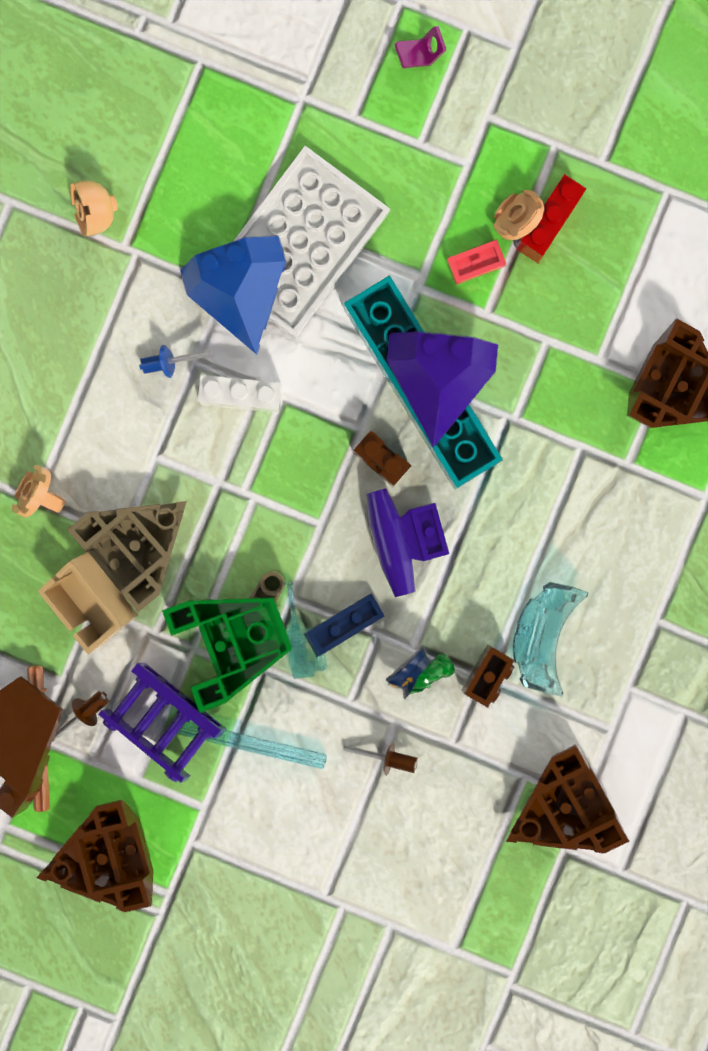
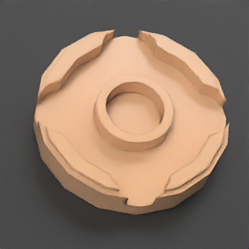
[493,190,544,241]

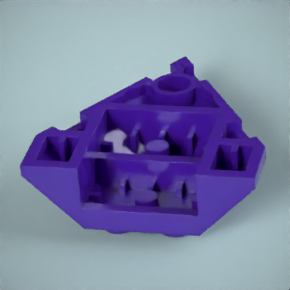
[387,332,498,447]

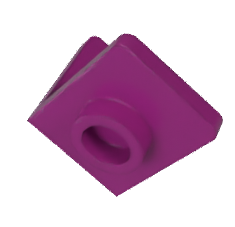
[394,26,446,68]

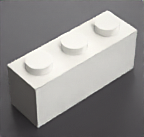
[198,375,283,413]

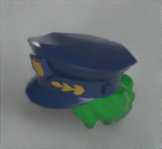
[386,646,455,699]

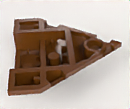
[627,318,708,428]
[506,744,630,854]
[36,799,154,913]

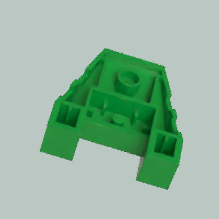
[162,598,293,713]

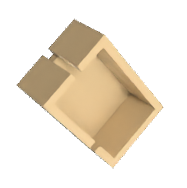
[38,552,138,655]

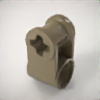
[249,570,286,605]

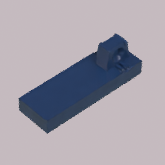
[304,593,385,657]

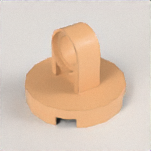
[12,465,66,518]

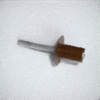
[53,691,109,742]
[343,743,418,776]

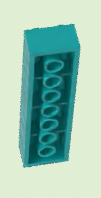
[343,275,503,490]

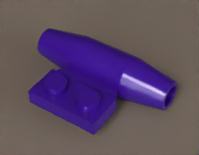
[366,488,450,597]

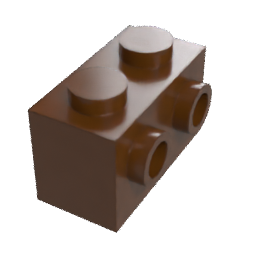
[461,644,515,708]

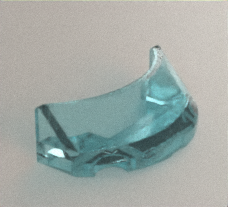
[513,582,589,697]

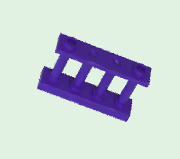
[98,663,227,783]

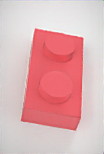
[447,240,506,285]

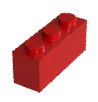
[516,174,587,263]

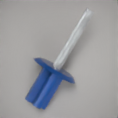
[139,345,212,378]

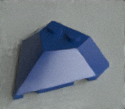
[180,236,287,355]

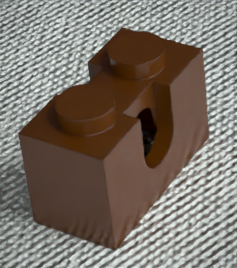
[353,430,412,487]

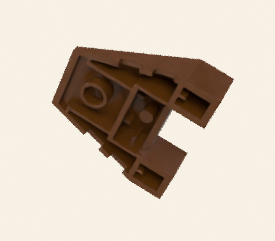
[0,676,63,818]

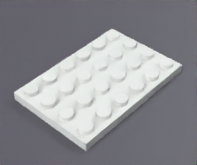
[234,146,390,338]

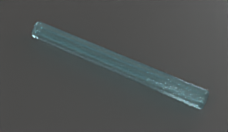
[172,721,327,769]

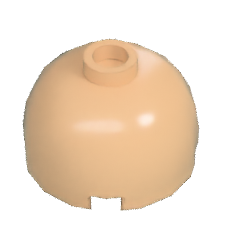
[70,180,117,236]

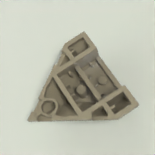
[67,501,187,612]

